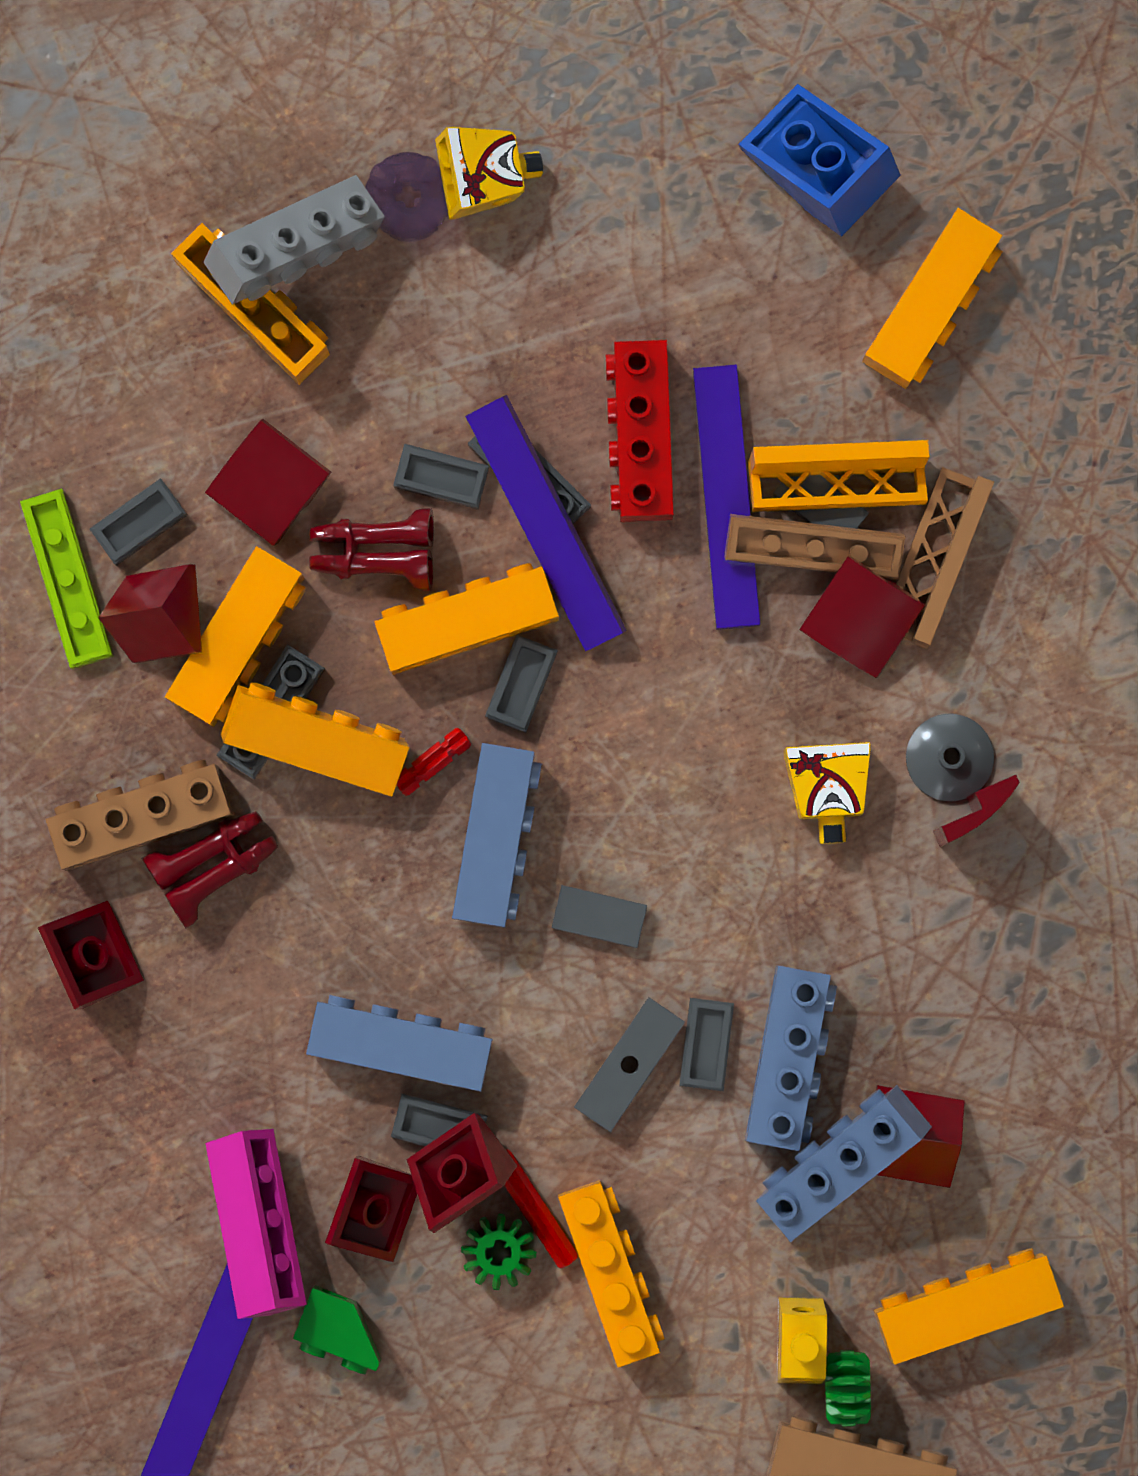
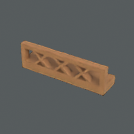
[896,467,994,649]

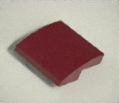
[205,419,332,546]
[799,556,926,678]
[933,775,1020,847]

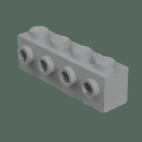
[203,175,385,305]

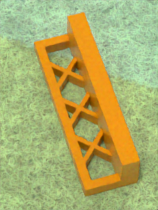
[748,440,930,512]

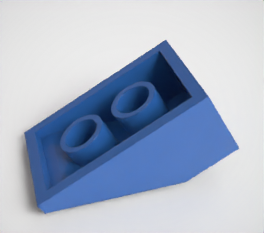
[738,84,901,237]

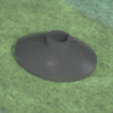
[906,714,994,801]

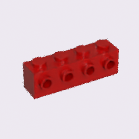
[605,340,674,522]

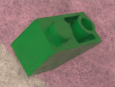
[293,1285,381,1375]

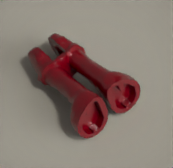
[309,508,434,591]
[142,811,278,929]

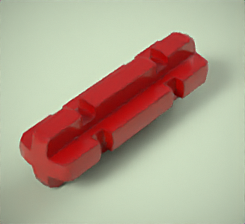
[396,728,471,796]

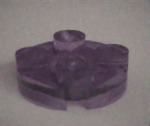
[365,152,448,242]

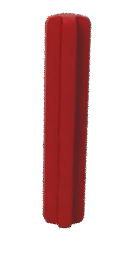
[504,1149,578,1269]

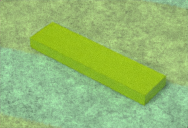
[20,489,114,669]

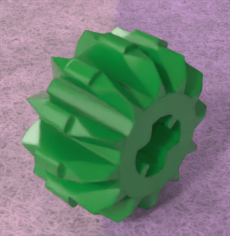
[461,1213,537,1290]
[825,1350,871,1427]

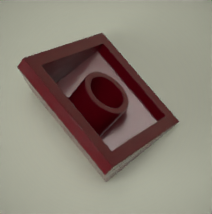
[98,564,202,663]
[38,901,144,1009]
[876,1085,965,1188]
[406,1112,517,1233]
[325,1155,417,1262]

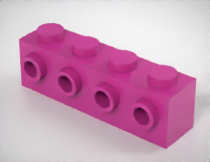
[205,1129,307,1319]

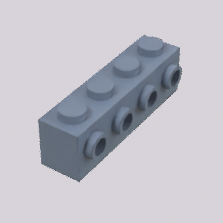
[452,743,542,928]
[745,966,837,1151]
[306,995,493,1092]
[756,1085,932,1242]

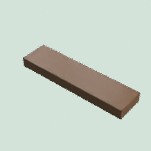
[724,514,906,580]

